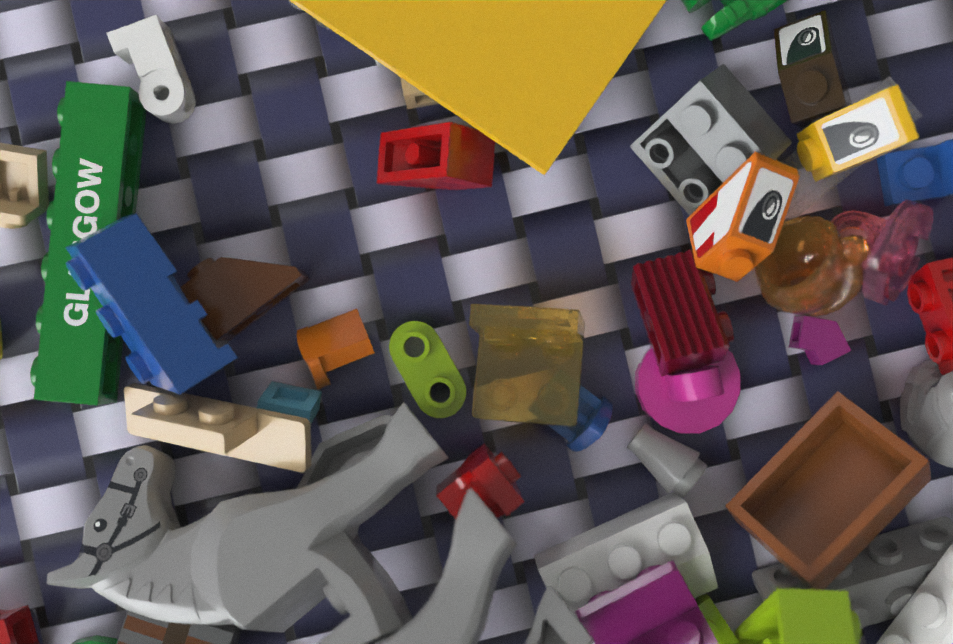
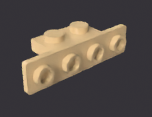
[124,383,311,473]

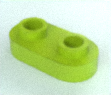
[389,321,466,418]

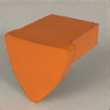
[297,309,375,390]

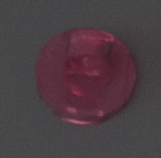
[827,199,934,306]

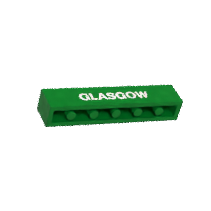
[30,81,146,406]

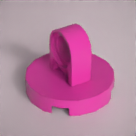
[635,346,740,434]

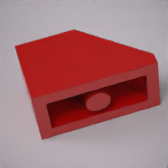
[377,122,495,190]

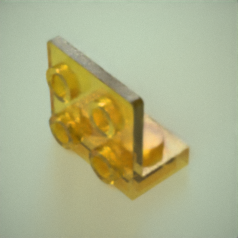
[469,304,585,427]

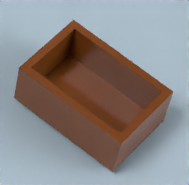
[725,391,931,590]

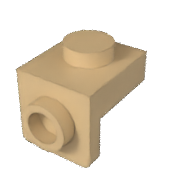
[0,143,49,229]

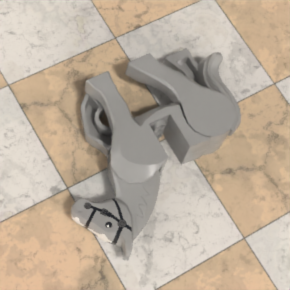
[47,402,595,644]

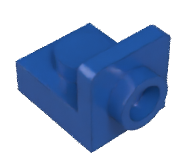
[876,139,953,207]

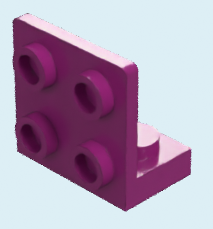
[575,561,719,644]

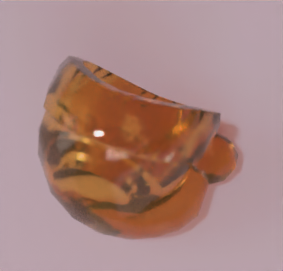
[754,215,870,316]

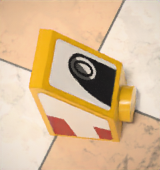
[796,84,919,182]

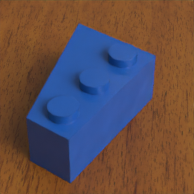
[65,213,238,394]

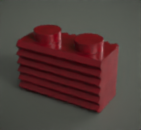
[631,250,734,377]

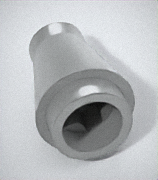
[627,423,708,498]

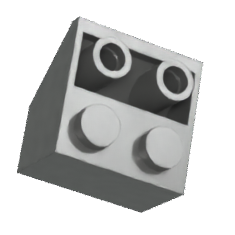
[630,64,793,215]

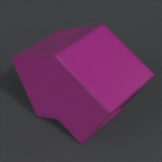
[788,315,851,365]

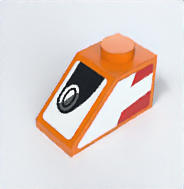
[686,152,800,282]

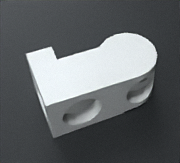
[107,15,196,124]

